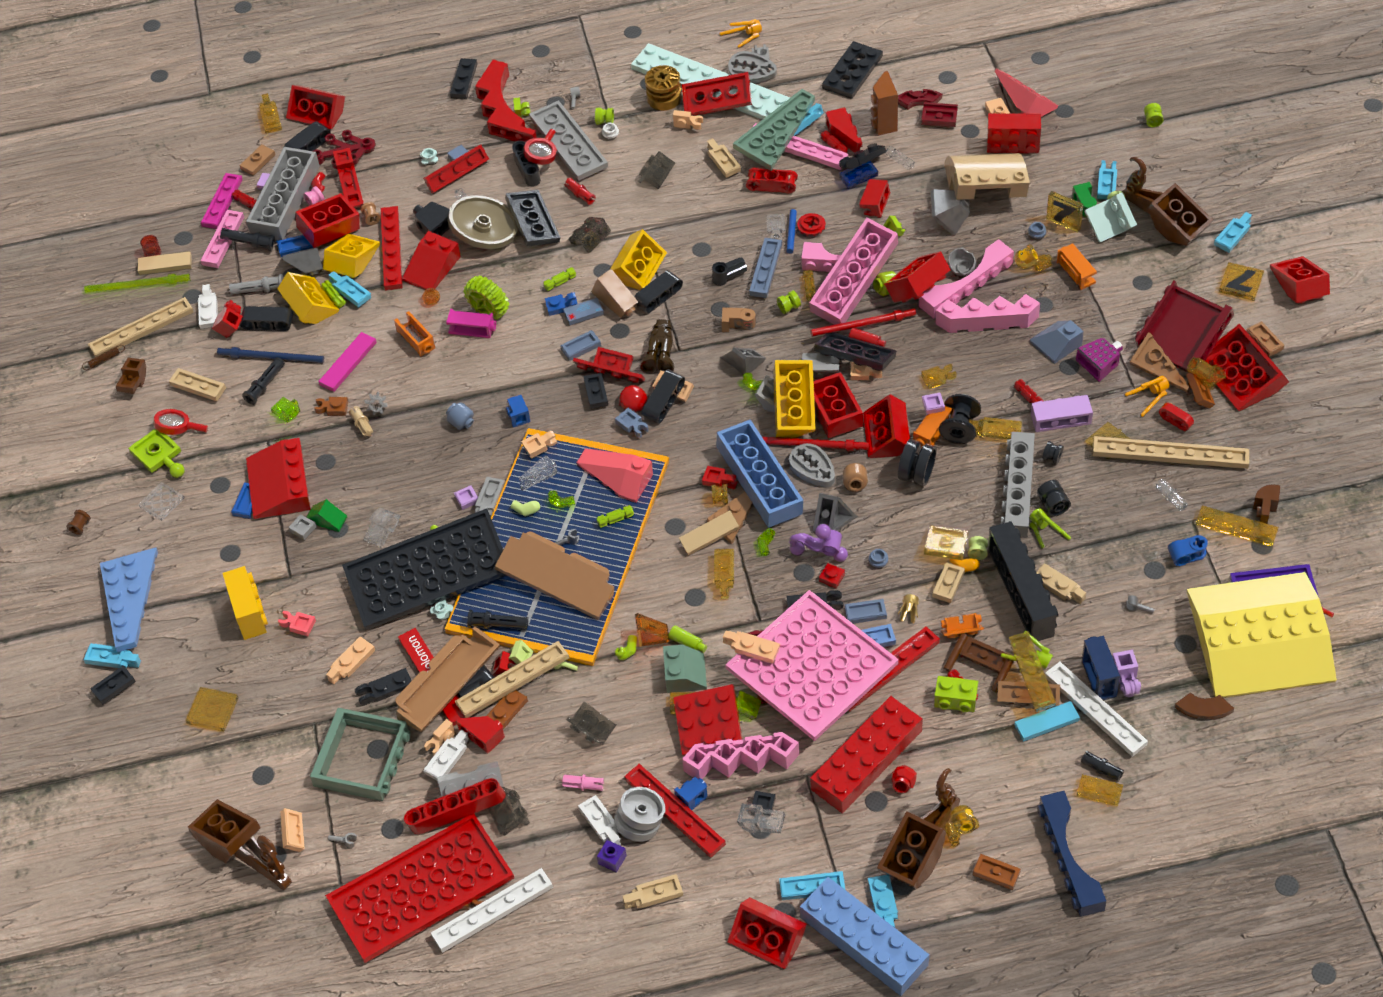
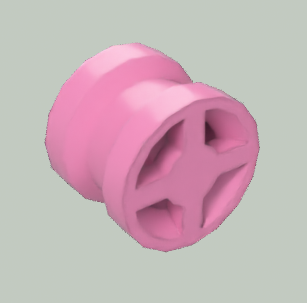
[303,186,325,206]

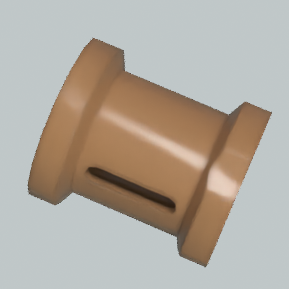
[360,202,380,225]

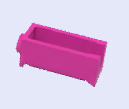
[446,309,496,338]

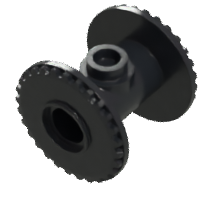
[939,394,981,444]

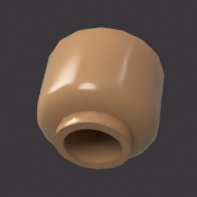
[842,463,868,492]

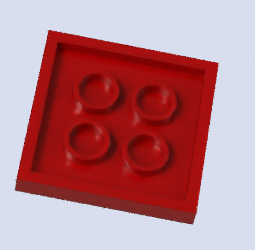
[673,684,743,757]

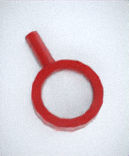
[523,129,557,165]
[154,409,208,435]

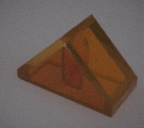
[635,613,670,647]

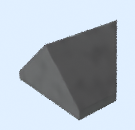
[720,347,766,376]
[813,493,858,531]

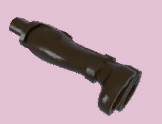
[640,319,675,374]

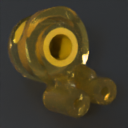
[1015,244,1052,271]
[945,805,979,847]

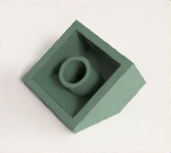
[663,645,707,693]

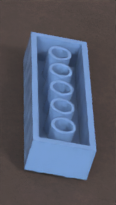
[716,420,803,528]
[800,877,930,996]

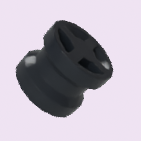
[1042,441,1064,464]

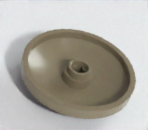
[448,196,518,249]

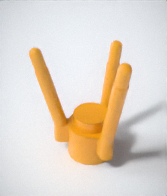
[719,19,762,48]
[1125,376,1169,417]

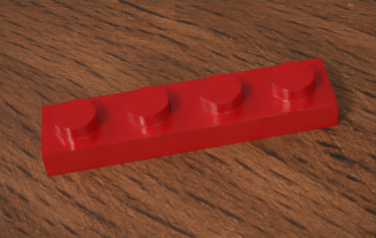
[423,144,489,193]

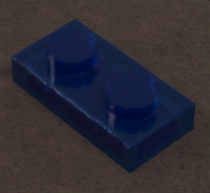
[839,161,878,189]

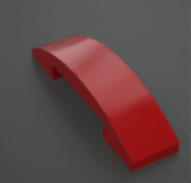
[333,148,364,208]

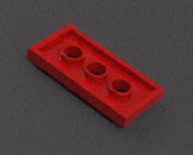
[682,72,752,116]

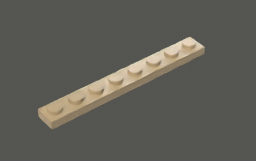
[1093,436,1249,469]

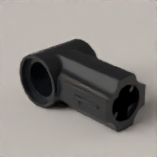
[712,257,747,286]
[457,665,494,698]

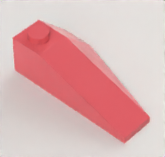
[995,68,1058,117]
[577,449,653,503]

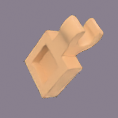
[673,110,703,130]
[521,431,557,458]
[424,719,455,756]

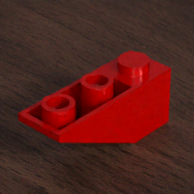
[825,107,863,153]

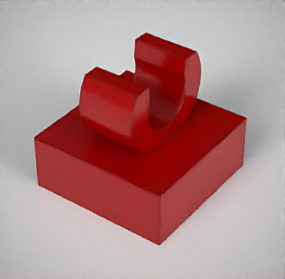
[492,651,516,677]

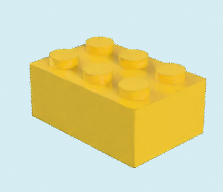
[222,566,268,640]

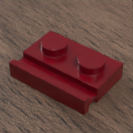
[921,102,958,127]

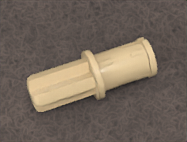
[349,406,373,437]

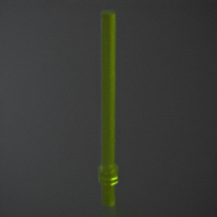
[84,274,191,293]

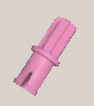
[562,774,604,791]

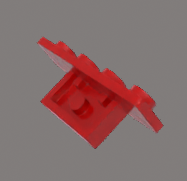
[573,347,645,383]

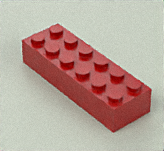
[810,696,923,814]

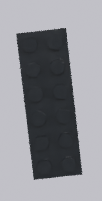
[988,521,1058,643]

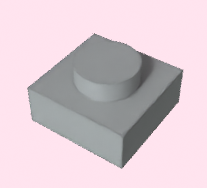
[288,514,316,540]

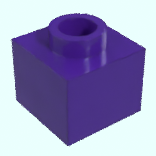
[597,840,627,873]

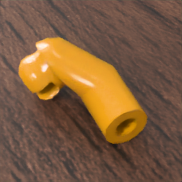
[949,554,980,572]

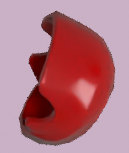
[619,385,647,412]

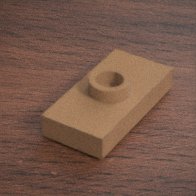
[240,144,275,176]
[1246,321,1285,357]

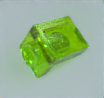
[271,397,300,423]
[735,691,761,720]

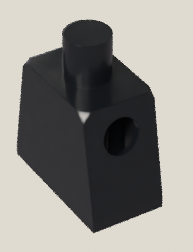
[413,202,450,236]

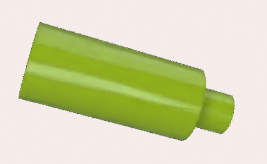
[668,625,707,653]

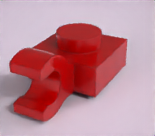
[702,466,738,489]

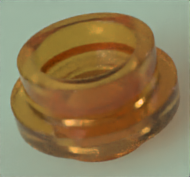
[422,288,440,305]

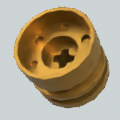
[645,65,682,111]

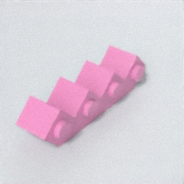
[936,294,1040,333]
[682,732,799,779]

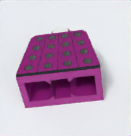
[1076,338,1123,382]

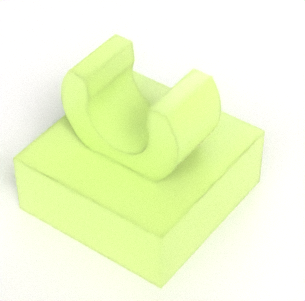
[509,640,533,664]

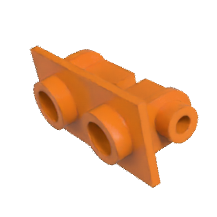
[941,613,984,638]

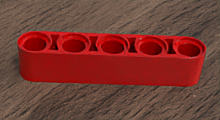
[404,778,505,835]

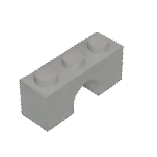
[437,761,504,797]

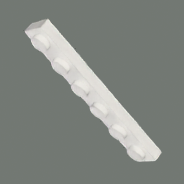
[1045,662,1148,757]
[431,868,553,953]

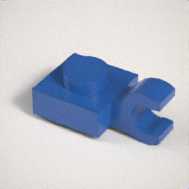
[545,292,578,316]

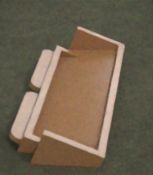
[495,531,614,620]
[395,627,500,732]

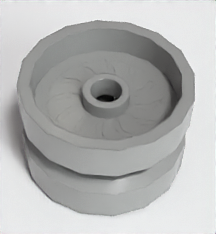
[614,787,665,842]

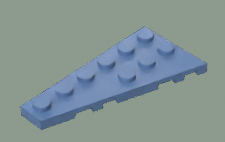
[100,547,158,652]

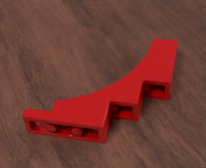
[475,60,537,147]

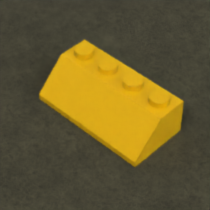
[773,360,815,438]

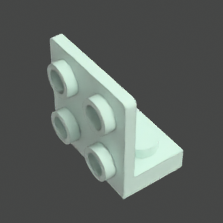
[1085,192,1137,242]

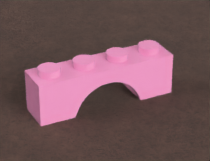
[802,242,841,272]

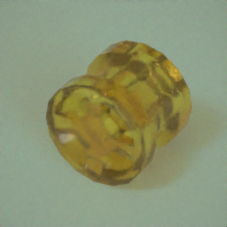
[712,484,728,504]

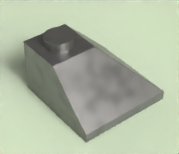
[931,189,970,236]
[283,247,323,275]

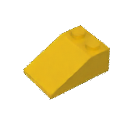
[323,234,380,278]

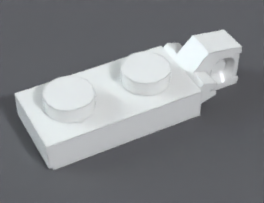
[198,284,218,329]
[424,730,469,781]
[578,795,621,845]

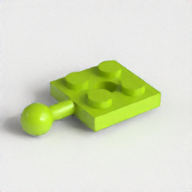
[128,429,185,478]

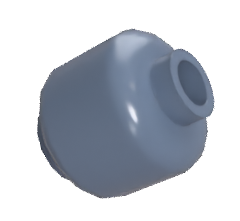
[446,402,474,430]

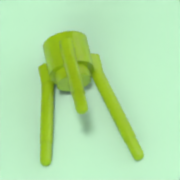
[1029,509,1071,548]
[1001,631,1053,669]

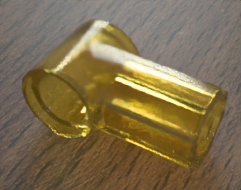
[1187,357,1226,389]

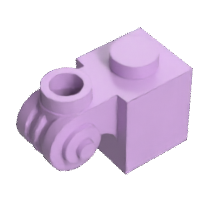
[1112,650,1141,697]

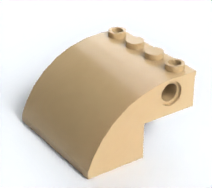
[944,153,1030,200]

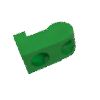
[1072,182,1097,217]

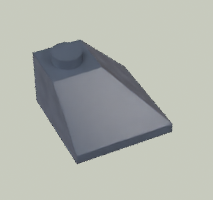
[1030,320,1084,364]

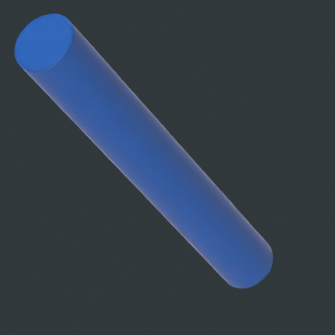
[786,209,797,254]

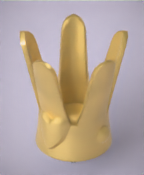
[898,594,919,624]

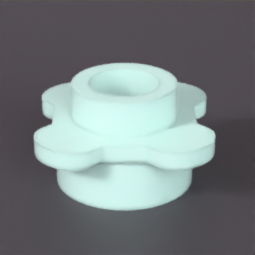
[420,148,438,165]
[430,600,453,620]

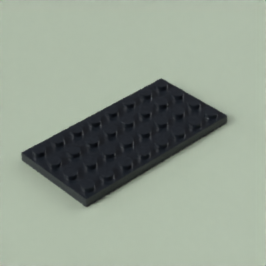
[342,508,506,630]

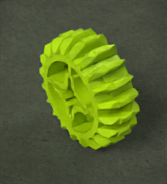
[463,275,510,320]

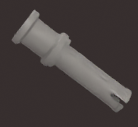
[229,274,284,295]

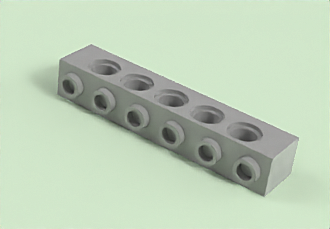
[1001,432,1035,538]

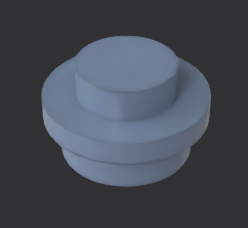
[1028,222,1046,239]
[869,549,888,568]

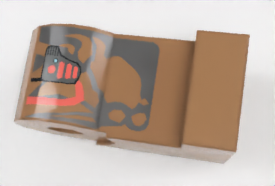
[722,308,756,332]

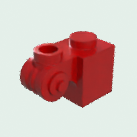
[212,300,243,338]

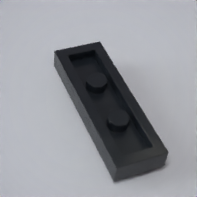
[450,58,477,99]

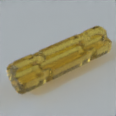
[803,270,815,301]

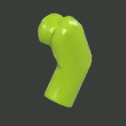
[615,635,637,660]

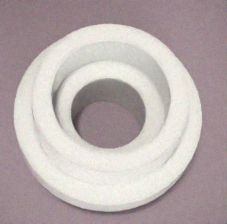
[602,123,619,139]

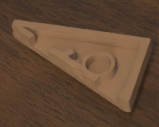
[1130,332,1190,393]
[707,492,753,544]

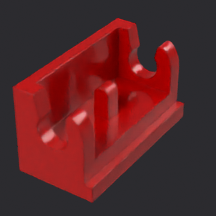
[859,179,891,218]

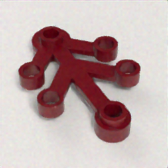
[312,130,376,169]

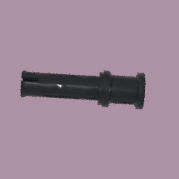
[220,227,275,251]
[242,357,285,405]
[467,609,529,629]

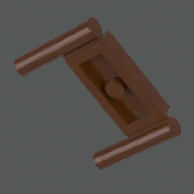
[943,633,1014,693]

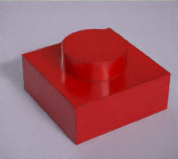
[819,563,845,589]

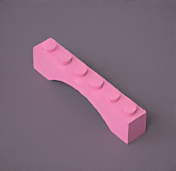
[919,239,1014,319]

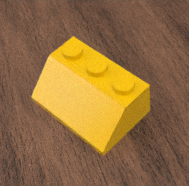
[610,229,667,290]
[277,272,339,324]

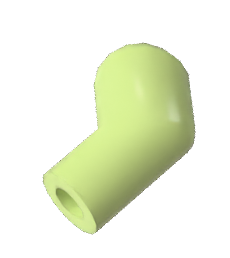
[511,500,540,516]

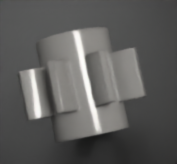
[365,391,388,415]

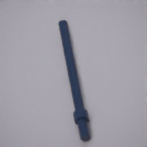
[217,347,325,363]

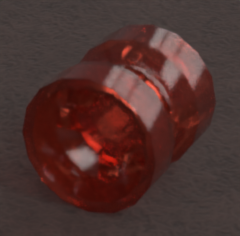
[140,235,161,257]

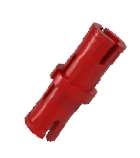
[564,178,596,205]

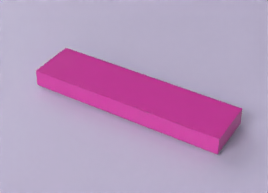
[201,173,243,229]
[318,332,377,392]

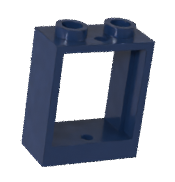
[1081,635,1120,700]

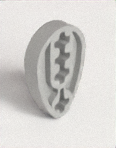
[728,51,777,83]
[789,444,835,487]

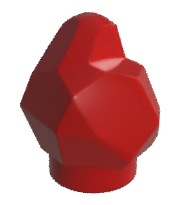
[891,765,917,793]

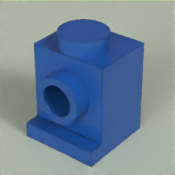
[506,395,531,428]
[674,777,708,810]

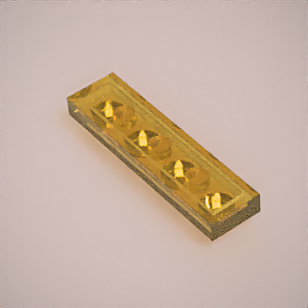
[1196,505,1279,547]
[1009,631,1056,712]

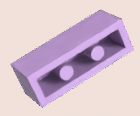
[1031,395,1093,432]

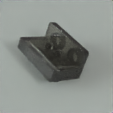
[638,151,675,189]
[568,217,611,253]
[566,702,617,745]
[488,787,530,836]

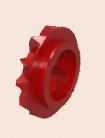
[797,213,826,237]

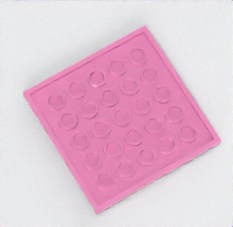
[726,590,898,741]

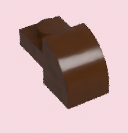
[116,357,146,394]
[1253,484,1280,527]

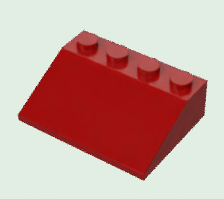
[1202,323,1289,411]
[246,438,311,519]

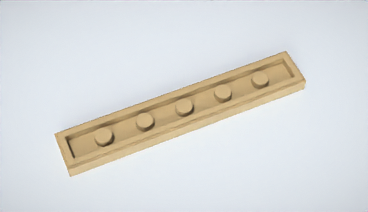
[88,297,194,357]
[455,641,569,718]

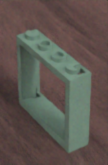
[310,708,411,801]

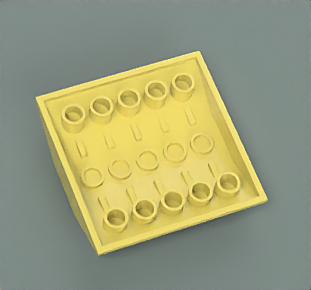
[1187,572,1337,698]

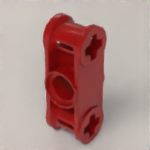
[746,168,798,194]

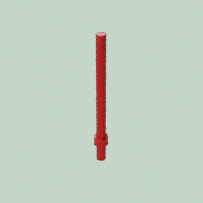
[810,308,916,337]
[762,437,869,451]

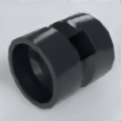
[1037,480,1071,516]

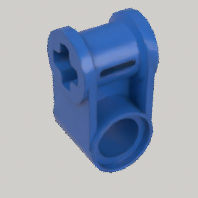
[1167,535,1208,566]

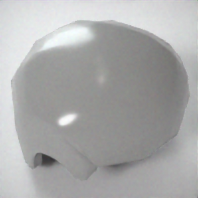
[948,248,976,277]

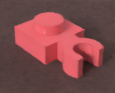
[278,611,316,636]

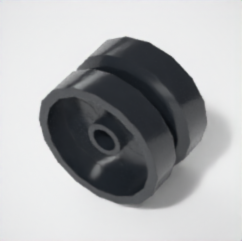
[898,439,937,487]

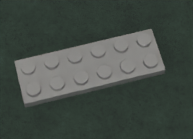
[529,100,608,181]

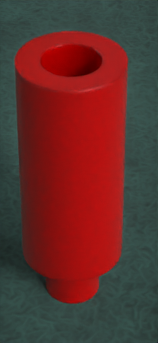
[849,328,886,347]

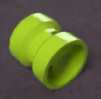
[1144,103,1164,128]
[595,108,614,125]
[776,290,801,314]

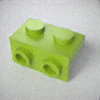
[934,676,978,712]

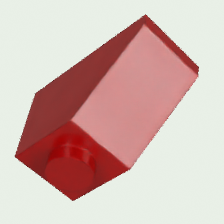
[456,716,505,754]

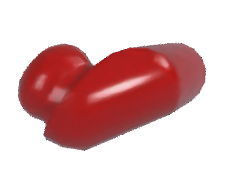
[311,172,326,192]

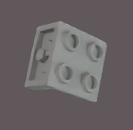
[802,353,839,381]

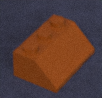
[871,71,898,136]

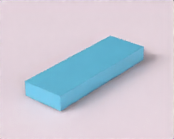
[1014,701,1080,742]
[779,871,845,901]

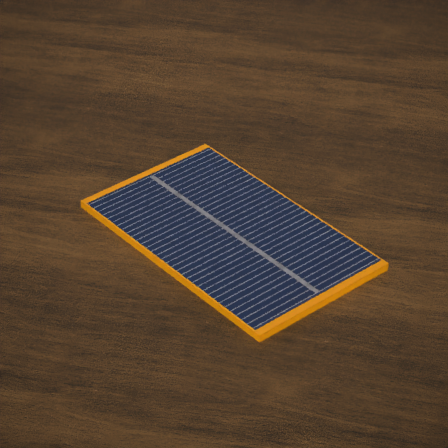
[445,428,669,666]

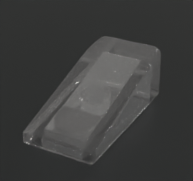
[519,456,557,491]

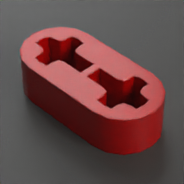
[1159,402,1194,431]

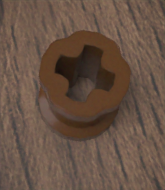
[66,510,91,535]

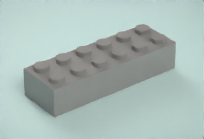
[246,147,320,241]

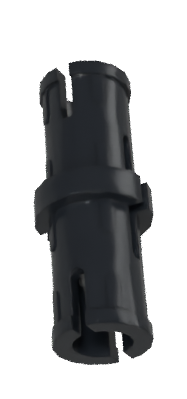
[1081,751,1124,782]

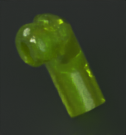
[742,373,763,390]
[548,490,575,508]
[757,528,775,556]

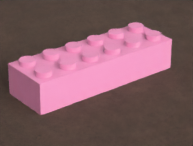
[809,217,898,325]

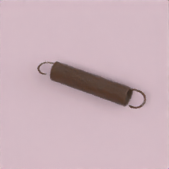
[82,345,125,370]

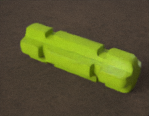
[543,267,576,291]
[321,280,346,308]
[596,505,634,527]

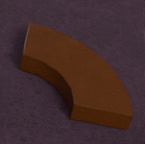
[1175,693,1234,720]

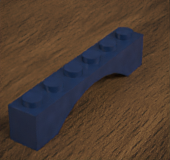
[1037,791,1106,917]

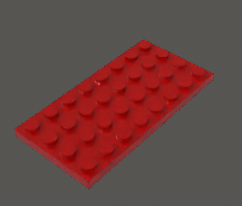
[325,814,515,963]

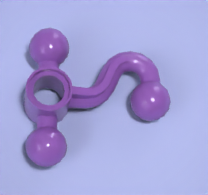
[789,524,848,562]

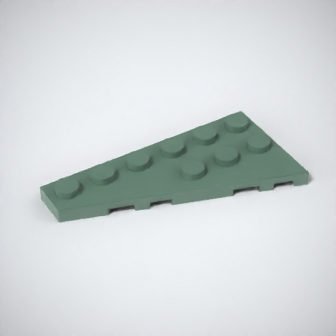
[733,89,815,171]

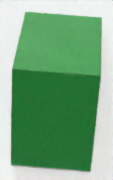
[306,499,347,532]

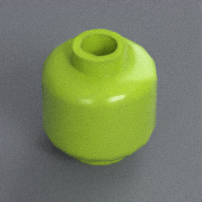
[873,271,896,296]

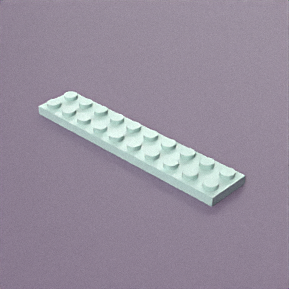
[631,43,790,120]

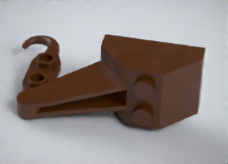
[1122,157,1213,246]
[877,768,960,889]
[188,799,292,890]

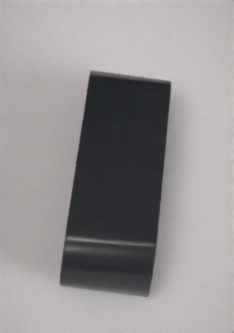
[283,121,331,151]
[512,141,541,187]
[634,270,683,313]
[239,306,293,331]
[642,369,685,424]

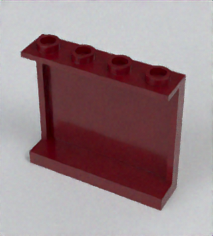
[1135,280,1234,373]

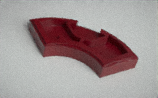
[898,89,943,110]

